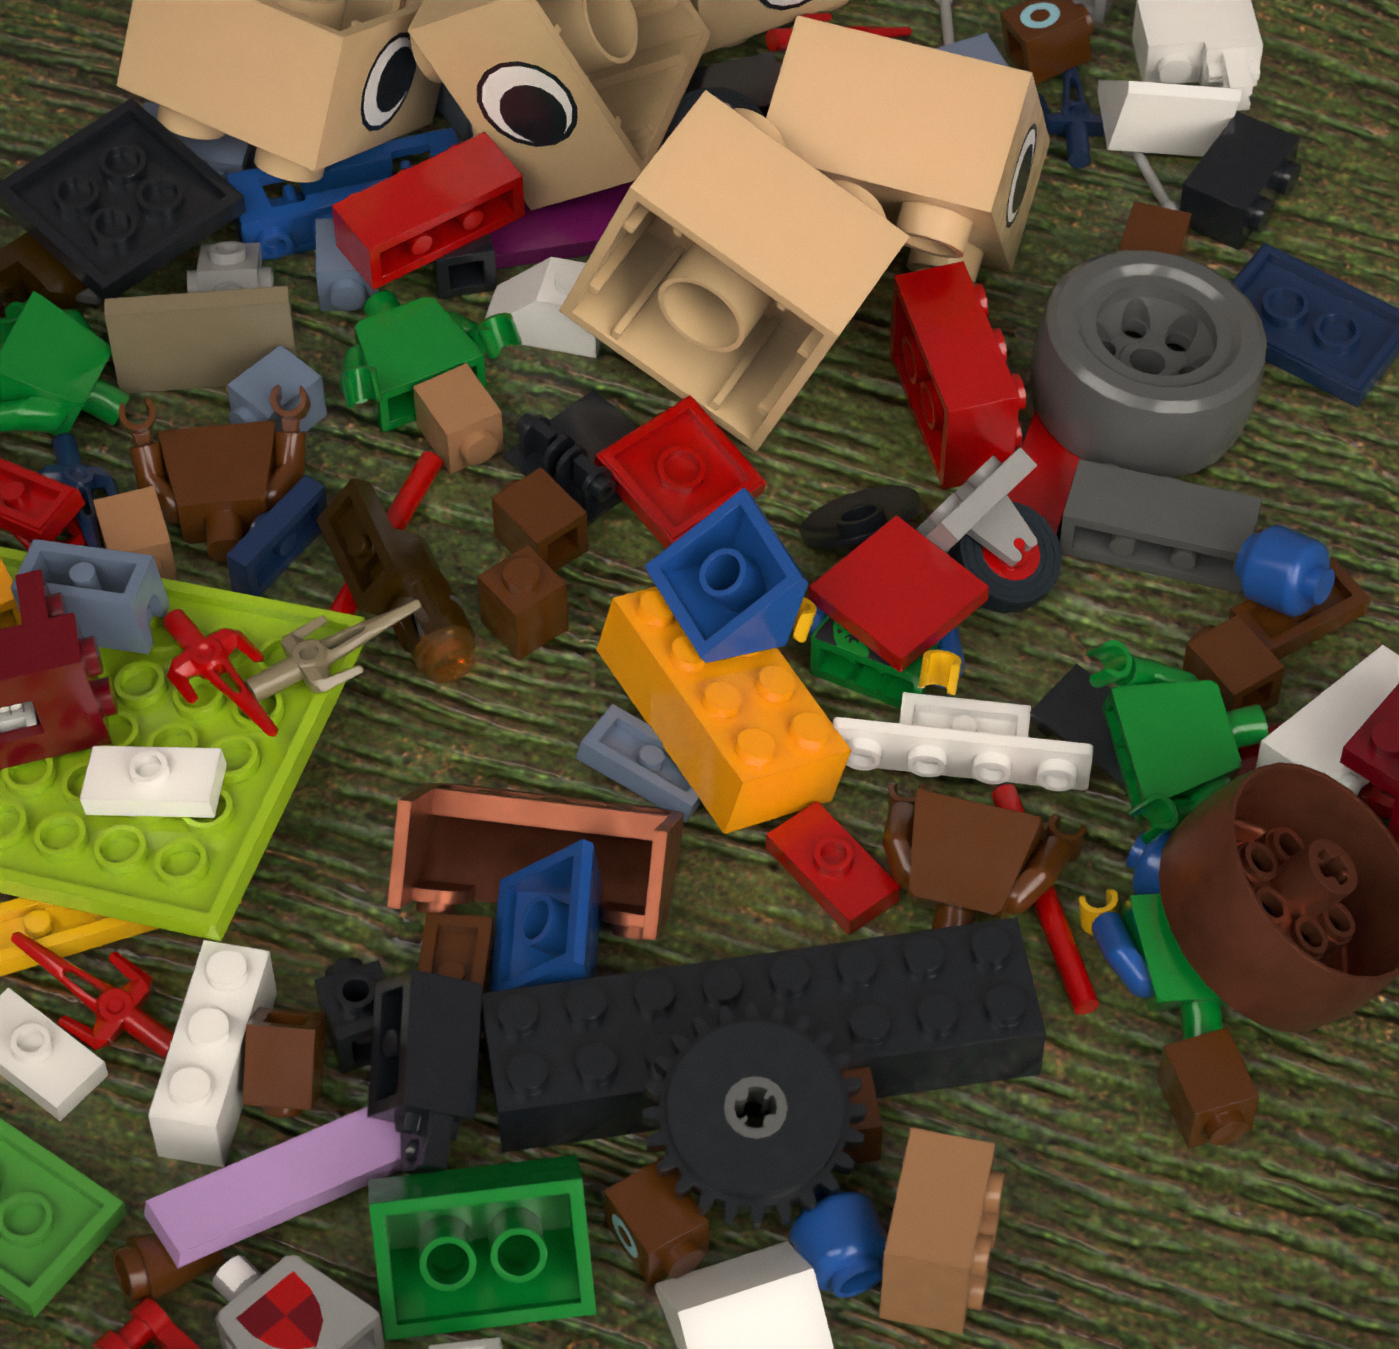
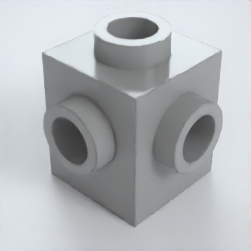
[187,241,274,293]

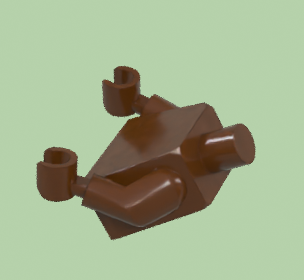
[119,384,311,562]
[882,782,1087,930]

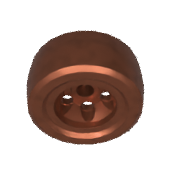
[1158,762,1399,1032]

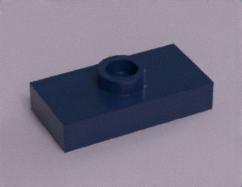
[226,475,327,597]

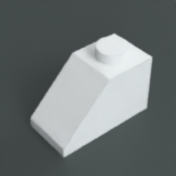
[485,257,602,358]

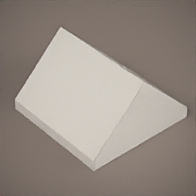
[1097,80,1241,157]
[655,1241,834,1349]

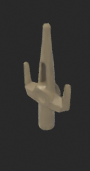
[245,599,422,702]

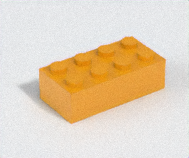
[596,586,852,834]

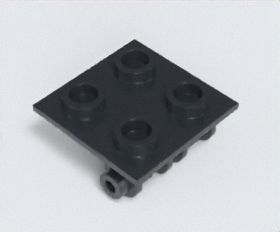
[503,390,638,526]

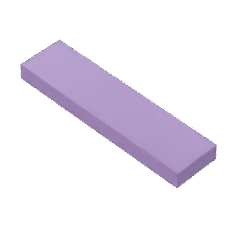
[144,1106,401,1268]

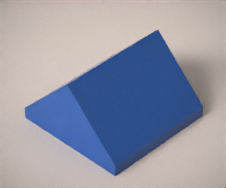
[644,487,808,663]
[490,839,603,992]

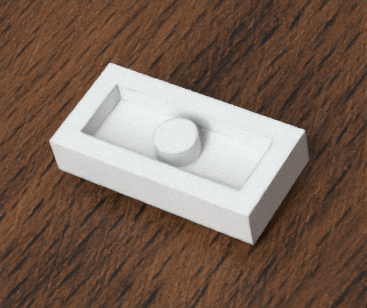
[80,746,227,818]
[0,987,108,1121]

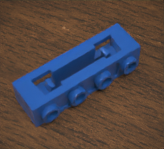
[226,127,459,261]

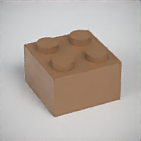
[879,1127,1005,1334]

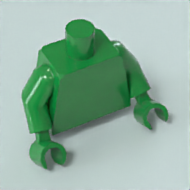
[0,291,130,436]
[339,291,522,433]
[1086,640,1268,844]

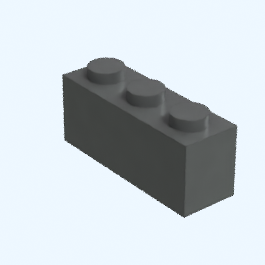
[1059,459,1262,594]

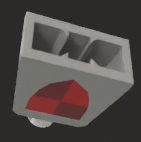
[212,1255,385,1349]

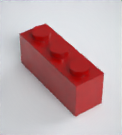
[332,132,525,290]

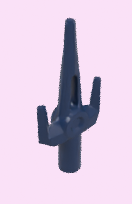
[1038,66,1105,169]
[37,433,120,548]

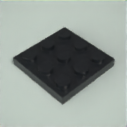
[0,98,246,302]

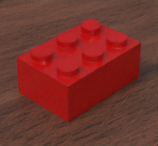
[889,261,1026,490]

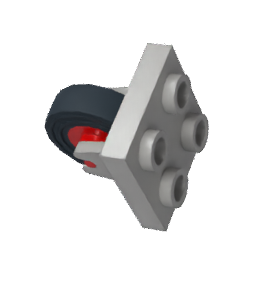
[916,447,1062,613]

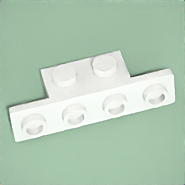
[832,692,1093,791]

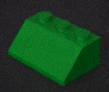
[368,1155,597,1341]

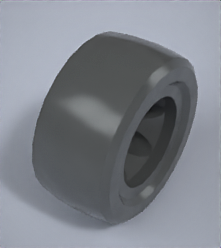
[1030,250,1267,477]

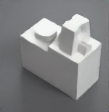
[1132,0,1263,111]

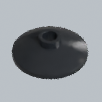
[800,486,921,551]

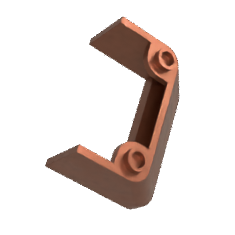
[387,783,684,940]

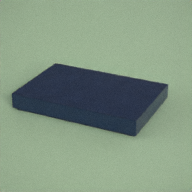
[1232,242,1399,407]

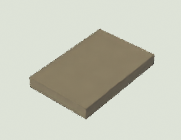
[104,286,298,393]

